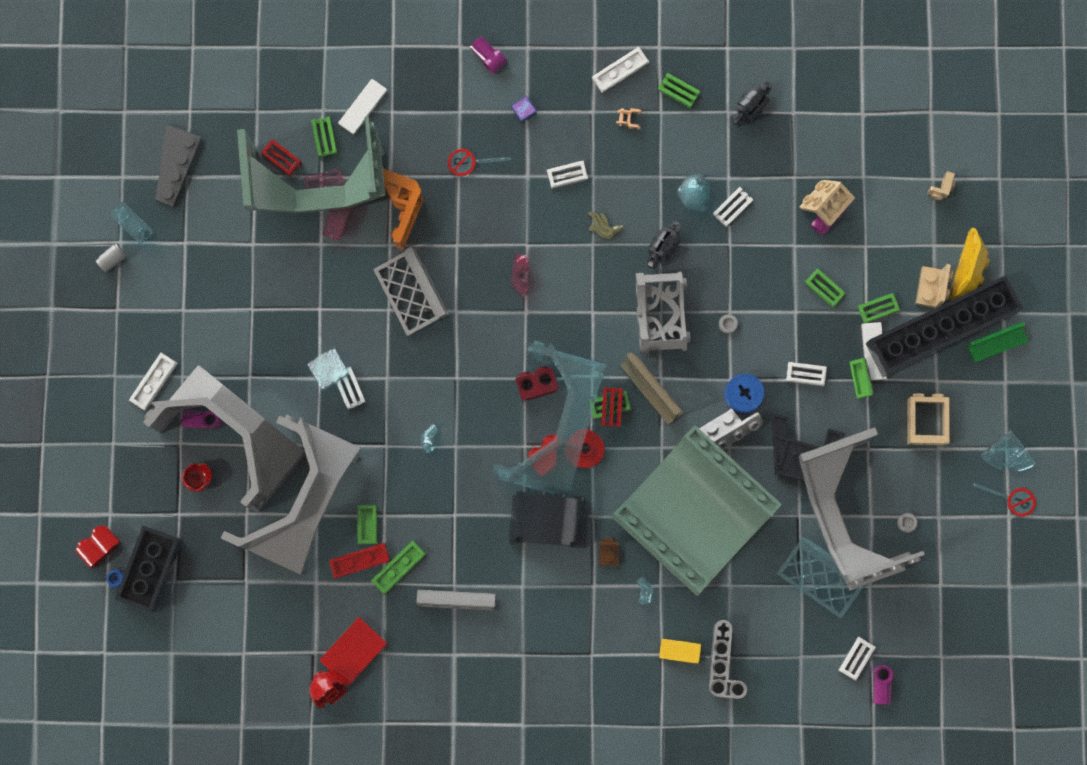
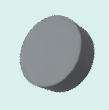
[719,314,738,334]
[897,513,917,533]

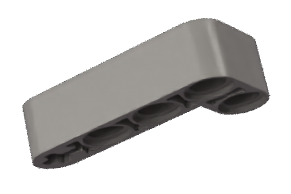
[709,620,747,699]

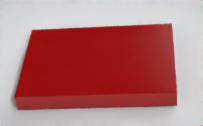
[319,617,388,685]

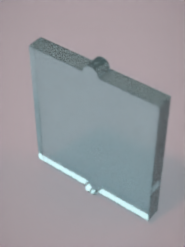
[307,348,350,391]

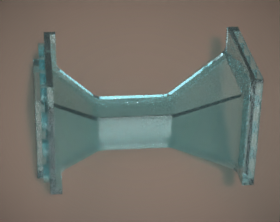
[492,340,606,498]

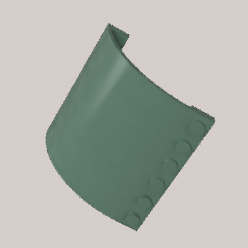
[611,425,782,596]

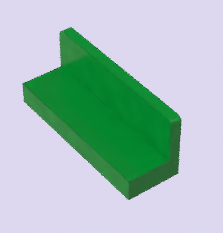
[967,322,1029,363]

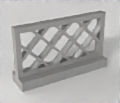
[373,247,449,336]

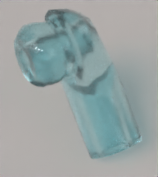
[421,424,439,453]
[636,576,654,605]

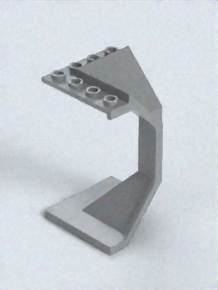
[143,365,306,513]
[221,415,360,575]
[798,427,925,590]

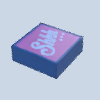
[511,96,537,123]

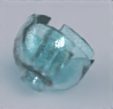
[677,174,710,212]

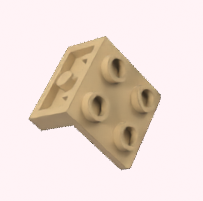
[800,180,855,226]
[915,264,953,308]

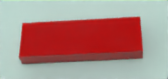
[329,543,390,579]

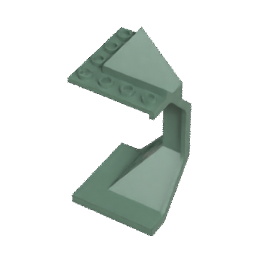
[237,116,385,214]

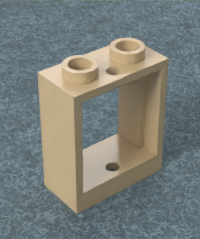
[907,393,949,446]

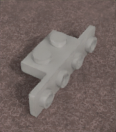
[699,409,763,450]

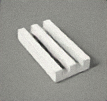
[547,161,588,189]
[713,187,753,227]
[786,362,827,386]
[333,367,366,410]
[838,637,876,681]

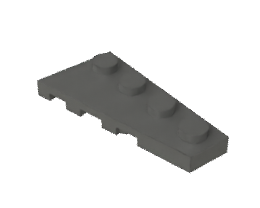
[155,124,202,207]

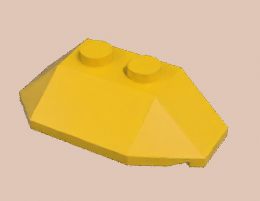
[947,228,990,303]

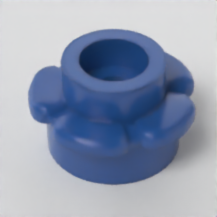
[106,569,124,588]

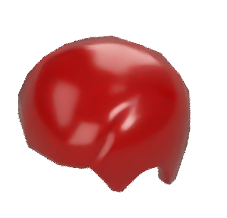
[182,463,212,492]

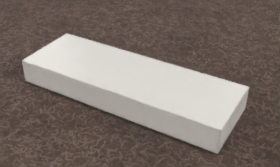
[592,47,649,94]
[338,79,387,135]
[861,322,887,381]
[129,353,178,411]

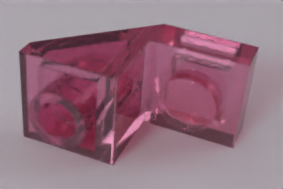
[322,206,355,240]
[511,252,530,298]

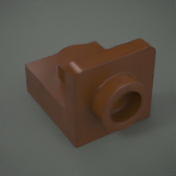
[599,538,619,566]

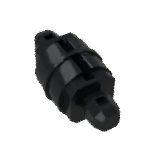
[732,82,772,127]
[647,221,681,269]

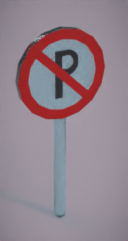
[447,149,511,177]
[973,483,1036,517]

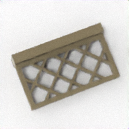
[620,352,683,425]

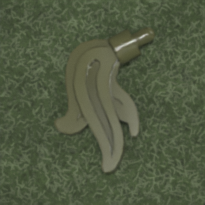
[588,212,624,239]

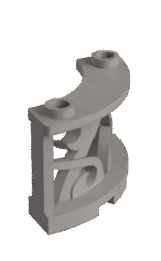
[636,271,690,354]

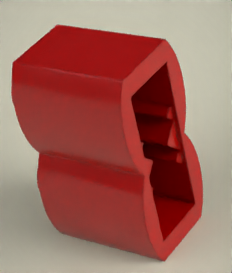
[75,525,122,569]

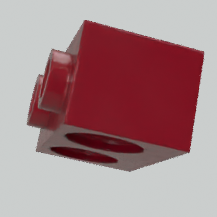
[515,366,559,402]

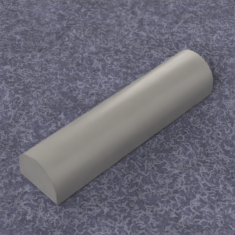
[416,590,496,611]

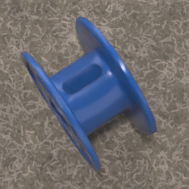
[724,373,764,414]

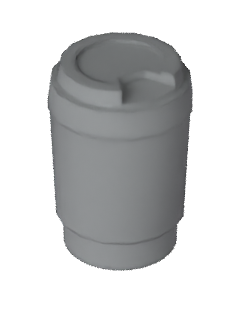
[96,244,126,272]

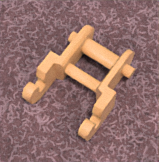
[616,108,642,129]

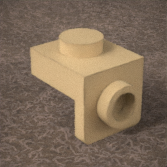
[927,171,956,200]

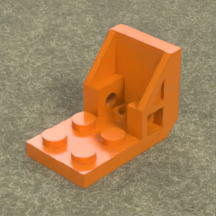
[383,168,424,251]

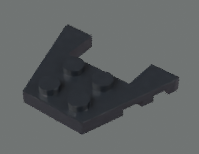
[771,413,845,482]

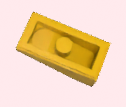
[659,639,701,664]

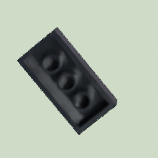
[115,525,183,613]

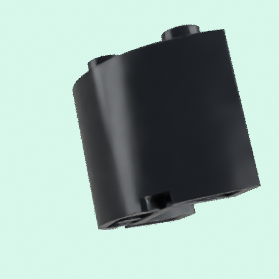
[508,491,589,549]

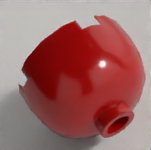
[309,671,349,709]

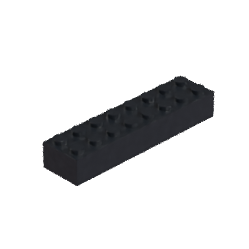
[865,275,1023,378]

